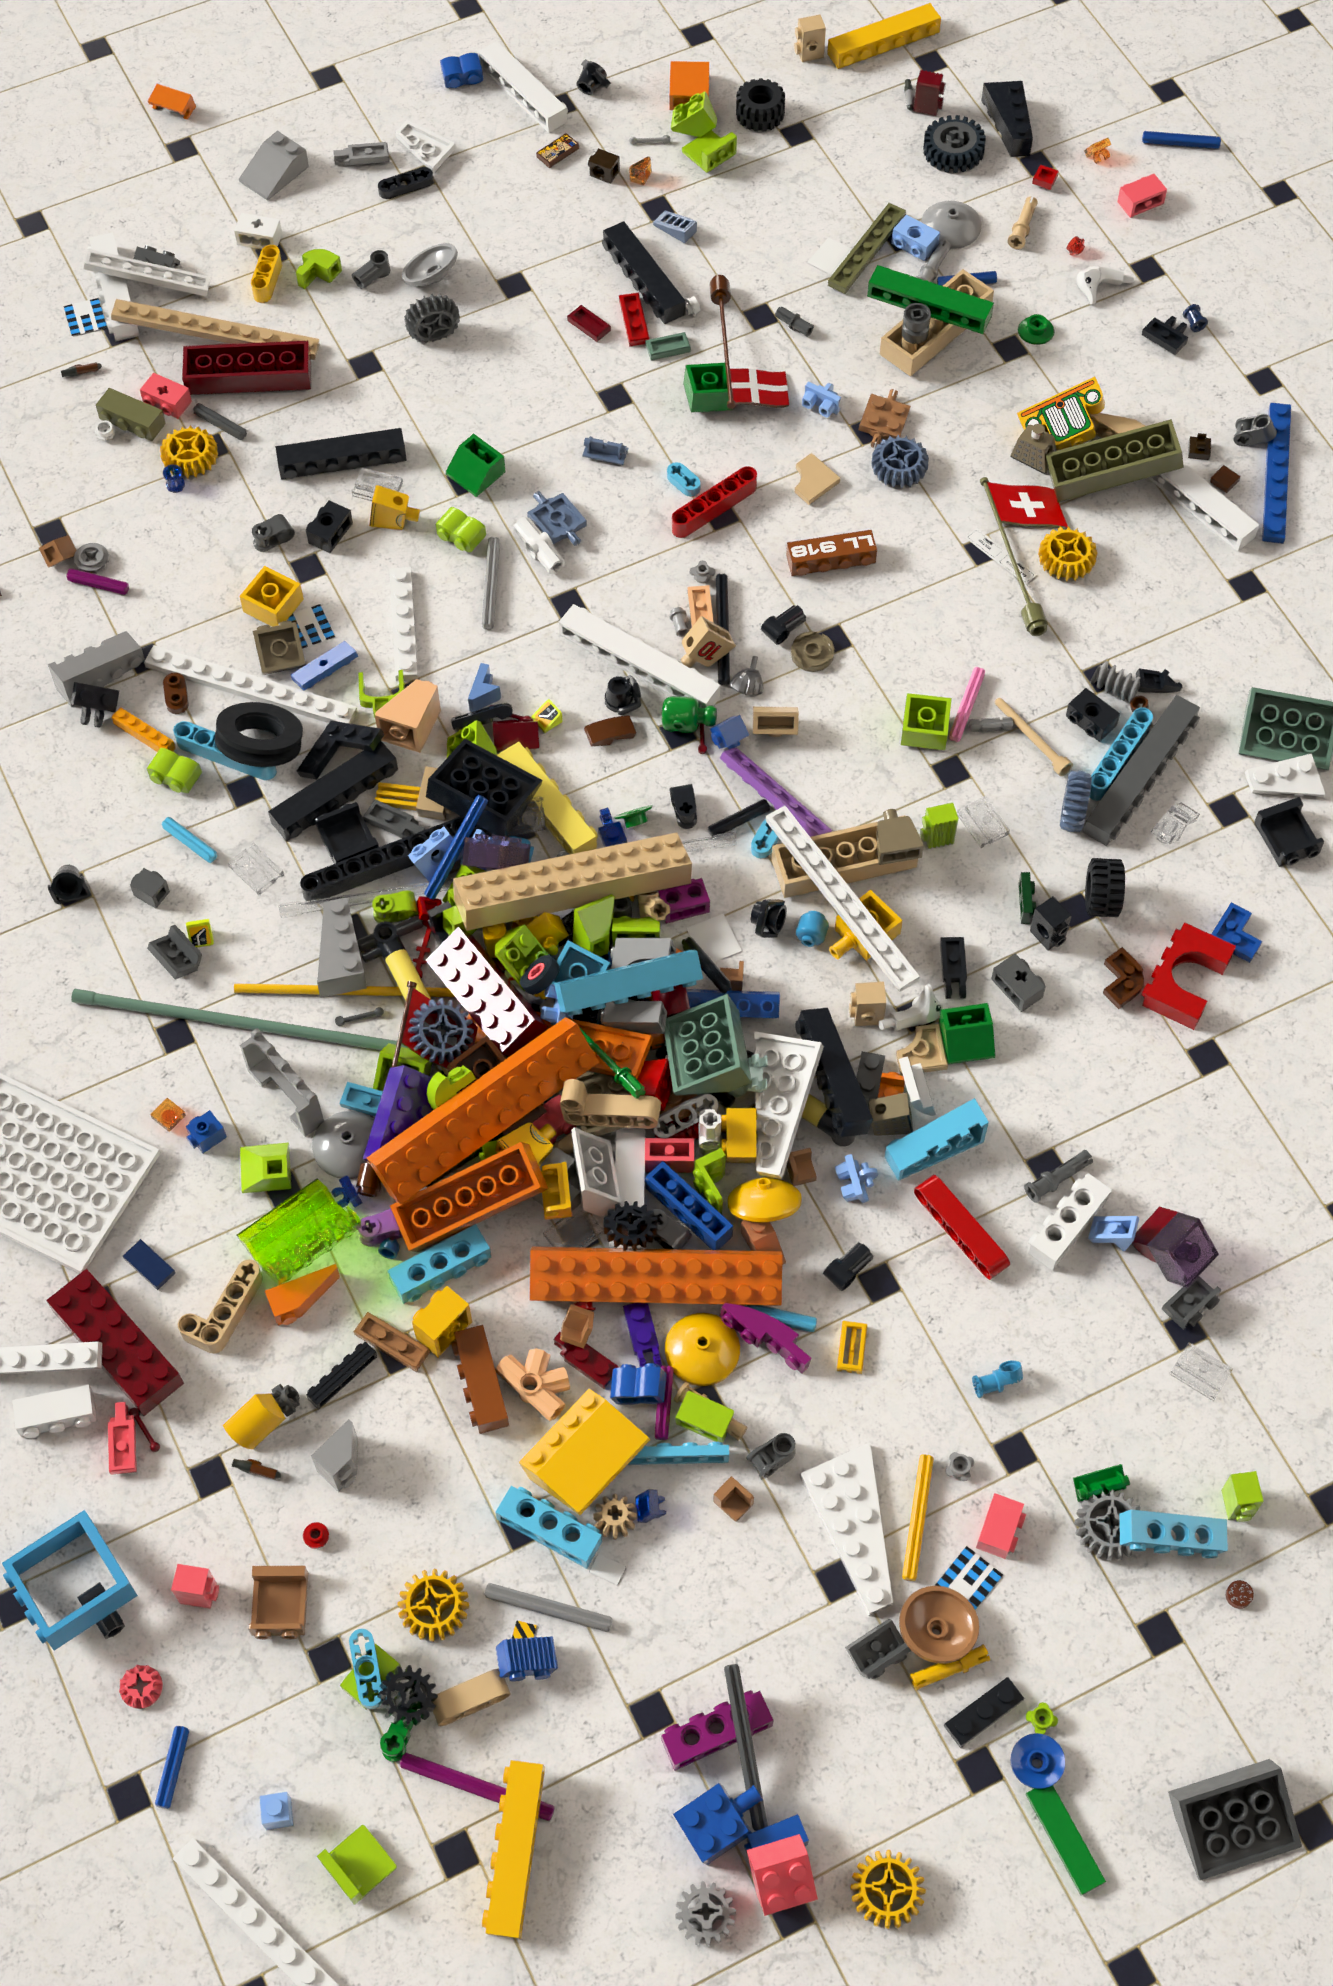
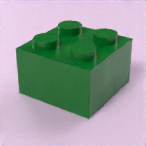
[683,362,732,413]

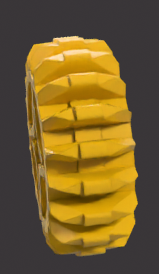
[160,425,218,479]
[1038,526,1098,582]
[397,1568,469,1642]
[850,1850,926,1929]

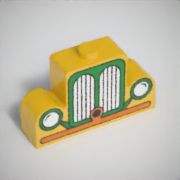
[1017,377,1105,451]

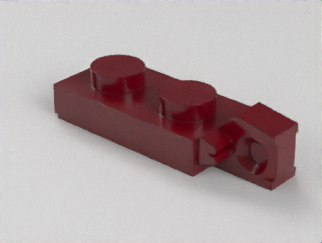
[553,1332,619,1389]

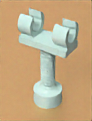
[728,1054,768,1098]

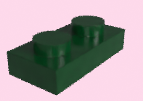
[1018,872,1036,924]

